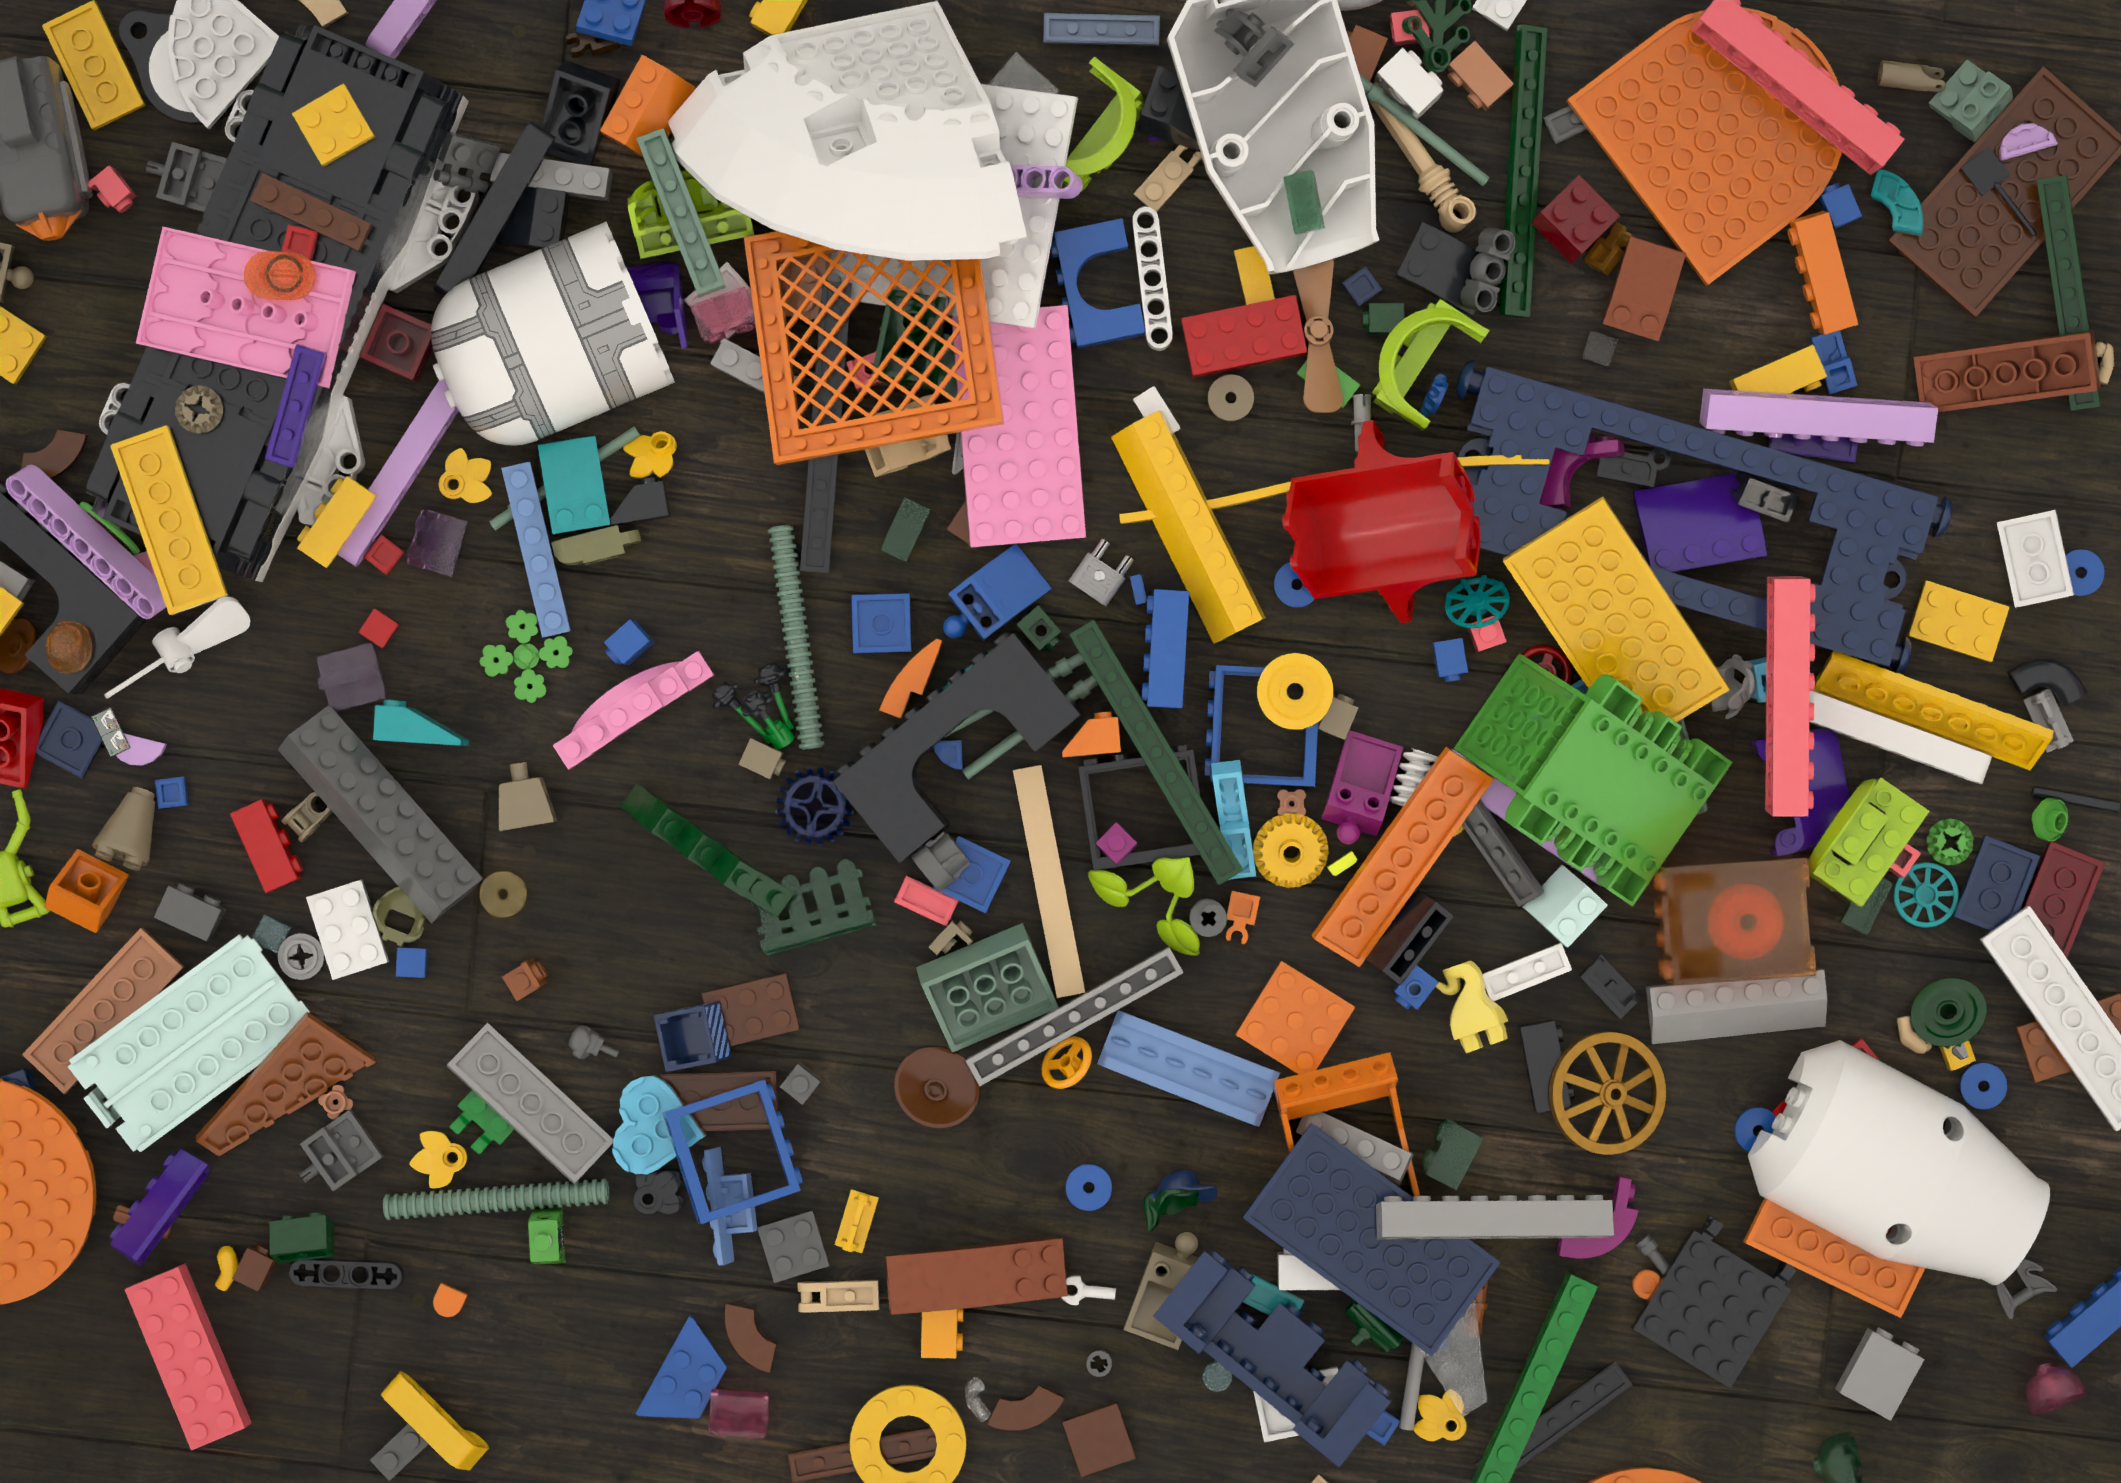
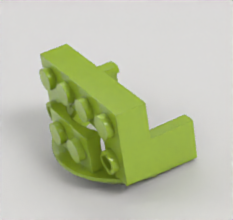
[1062,57,1145,192]
[628,170,754,259]
[1372,299,1490,431]
[1806,778,1930,908]

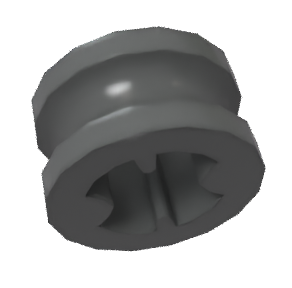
[1086,1350,1112,1377]

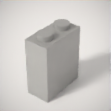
[1835,1327,1924,1421]

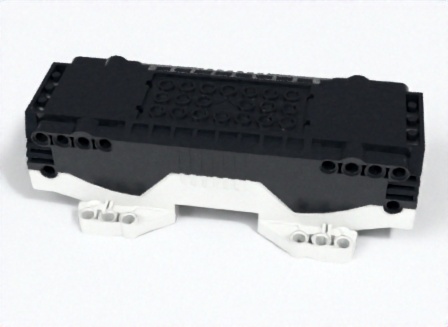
[86,25,479,582]

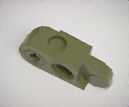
[551,525,642,565]

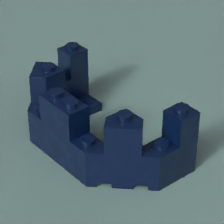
[1153,1250,1392,1467]

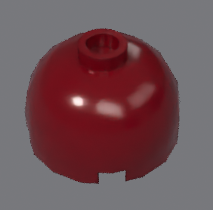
[663,0,721,28]

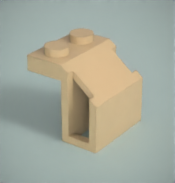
[865,394,951,477]

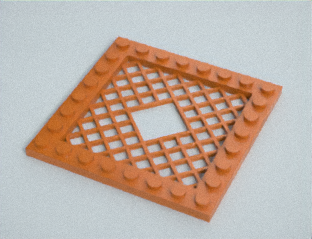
[744,231,1004,465]

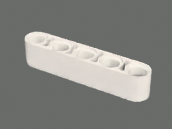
[1133,207,1172,351]

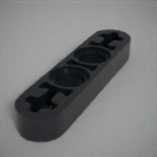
[289,1259,404,1289]

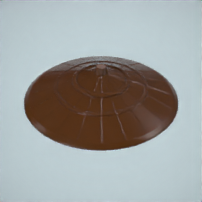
[894,1047,980,1128]

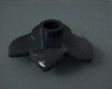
[633,1169,685,1215]

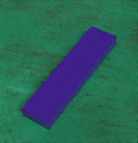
[265,344,327,468]

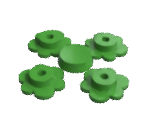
[480,610,573,703]

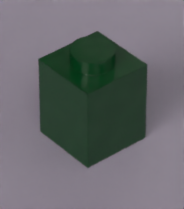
[1362,303,1404,335]

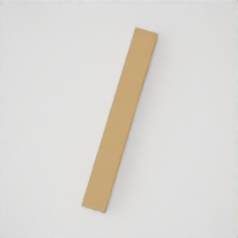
[1013,765,1085,998]

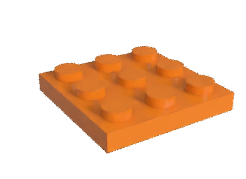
[1235,961,1355,1074]

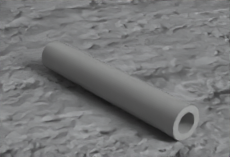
[1399,1343,1425,1430]

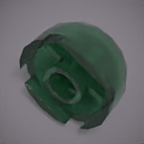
[1813,1431,1863,1483]

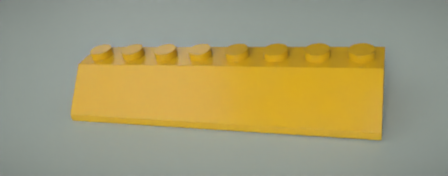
[1111,410,1266,644]

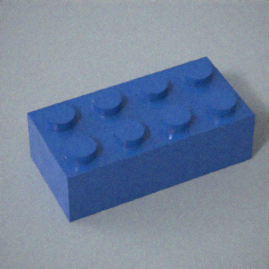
[1142,589,1189,709]

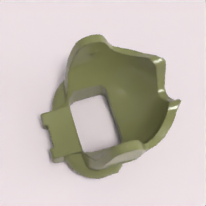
[373,887,426,947]

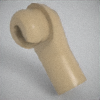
[2096,342,2114,385]
[1896,1016,1932,1054]

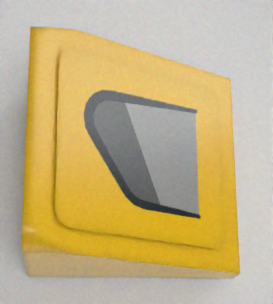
[1939,1041,1976,1071]

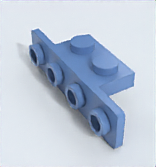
[702,1147,758,1266]

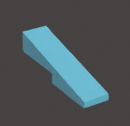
[1211,760,1256,880]

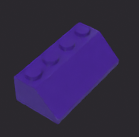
[110,1149,211,1267]

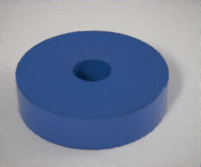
[2065,549,2105,596]
[1274,562,1315,608]
[1958,1062,2007,1109]
[1734,1107,1776,1152]
[1066,1163,1112,1211]

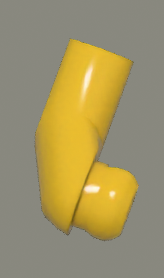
[215,1246,239,1291]

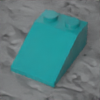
[538,436,610,534]
[373,700,469,746]

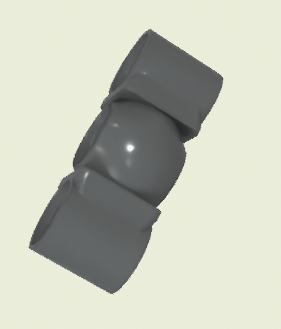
[1460,227,1515,312]

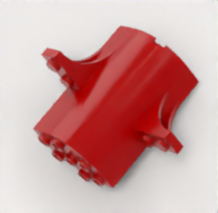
[1282,420,1481,623]

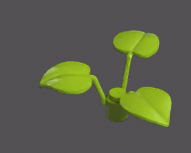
[1088,857,1200,956]

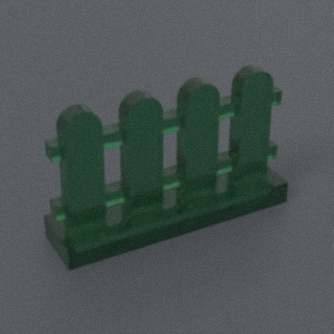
[750,859,877,956]

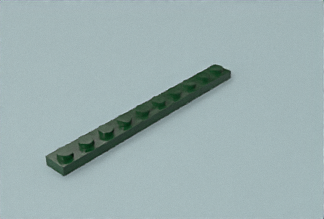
[1499,24,1547,318]
[1069,620,1243,885]

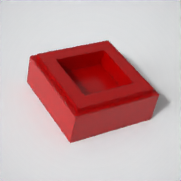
[281,224,319,261]
[364,534,405,575]
[358,608,400,649]

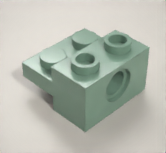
[1929,60,2014,143]

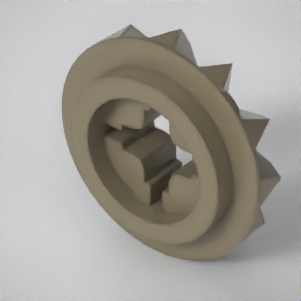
[175,386,223,434]

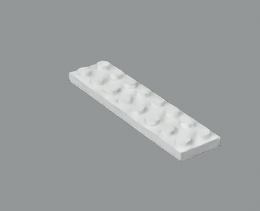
[1980,906,2121,1131]

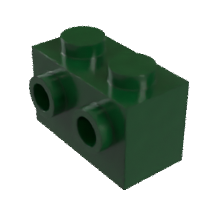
[269,1213,334,1263]

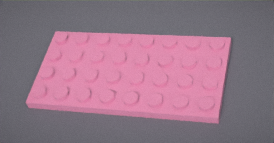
[951,305,1086,547]

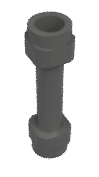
[1635,1234,1669,1275]

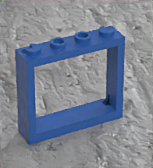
[1204,665,1318,787]
[662,1080,803,1224]

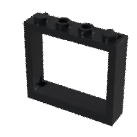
[1078,745,1200,870]

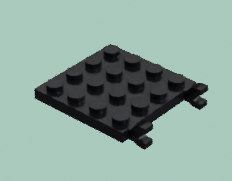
[1631,1215,1797,1388]

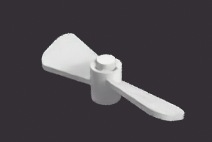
[104,597,250,699]

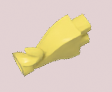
[1435,960,1508,1053]

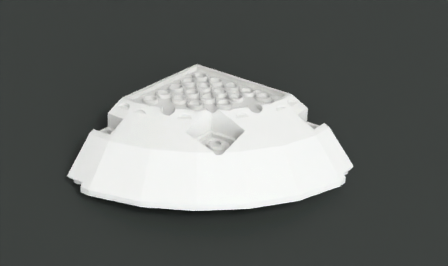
[668,1,1027,261]

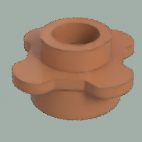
[1277,789,1306,815]
[318,1085,353,1119]

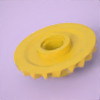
[1257,653,1333,730]
[1253,813,1329,888]

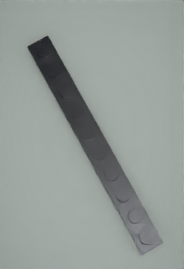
[800,281,852,573]

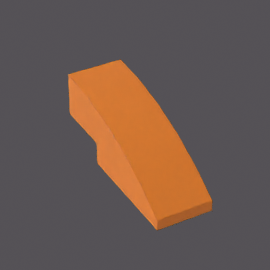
[879,639,943,719]

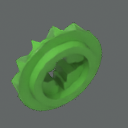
[1926,819,1974,865]

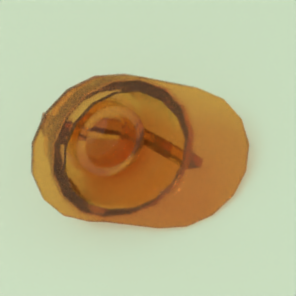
[244,251,316,300]

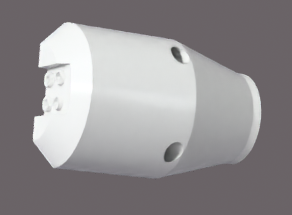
[1167,0,1379,274]
[1748,1040,2050,1285]

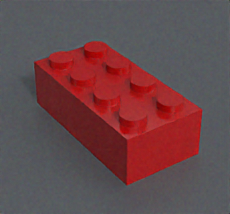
[1181,295,1307,378]

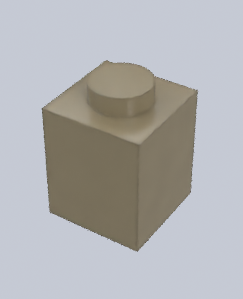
[1318,694,1358,740]
[738,738,786,779]

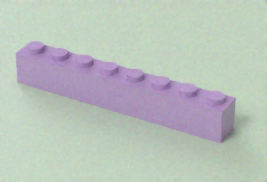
[1699,388,1938,446]

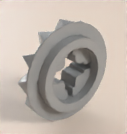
[278,933,324,980]

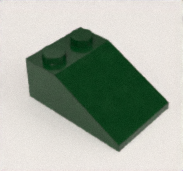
[872,289,947,390]

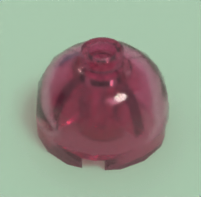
[2025,1363,2087,1415]

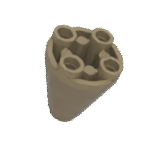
[92,787,155,871]

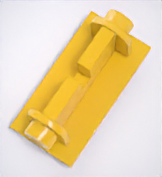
[835,1189,879,1253]

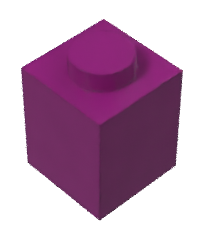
[1096,822,1138,866]

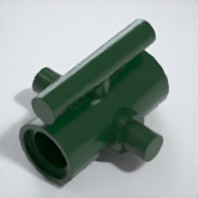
[1344,1300,1403,1354]

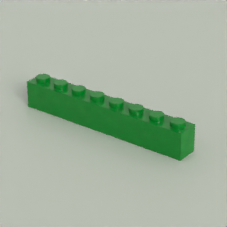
[1471,1272,1598,1483]

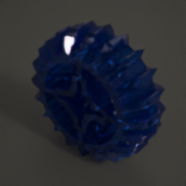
[776,768,854,845]

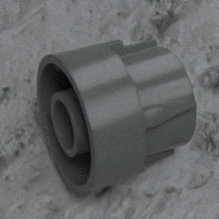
[910,832,971,892]

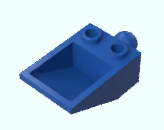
[943,544,1052,642]

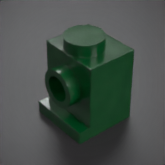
[1016,606,1061,651]

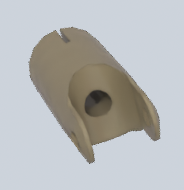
[1877,60,1946,92]

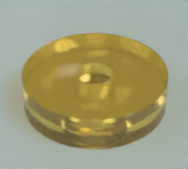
[480,871,527,918]

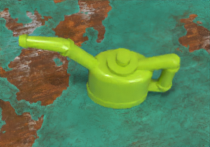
[0,789,50,928]

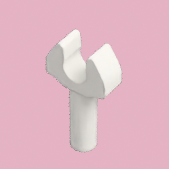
[1061,1275,1116,1305]

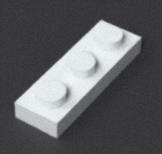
[1483,943,1572,1001]

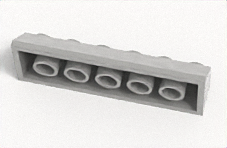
[1646,968,1827,1044]

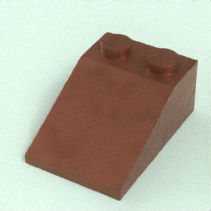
[1602,235,1686,341]

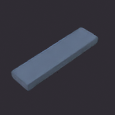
[1043,13,1160,46]

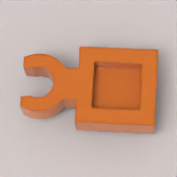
[1226,891,1260,944]

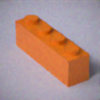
[1787,211,1858,335]

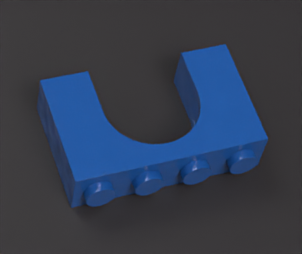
[1051,218,1146,349]

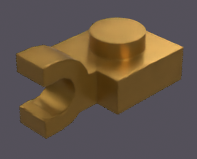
[1583,222,1633,276]

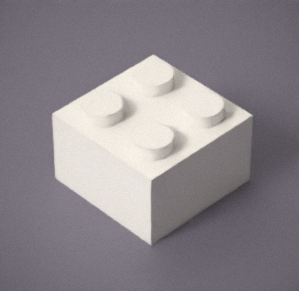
[1374,48,1443,120]

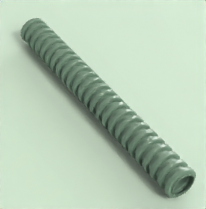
[768,525,825,750]
[383,1178,610,1220]

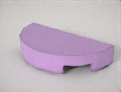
[1999,123,2058,161]
[116,733,167,765]

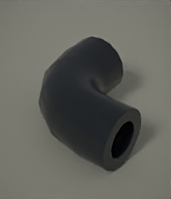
[2007,658,2088,707]

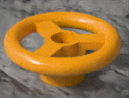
[1041,1036,1092,1089]

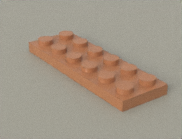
[22,928,185,1094]

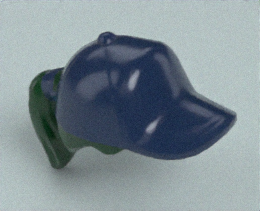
[1144,1170,1217,1232]

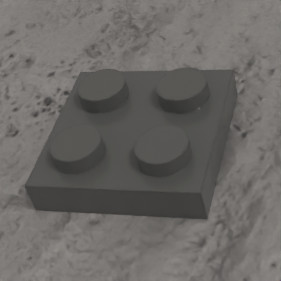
[757,1210,830,1283]

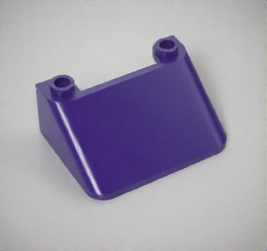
[1750,728,1849,856]

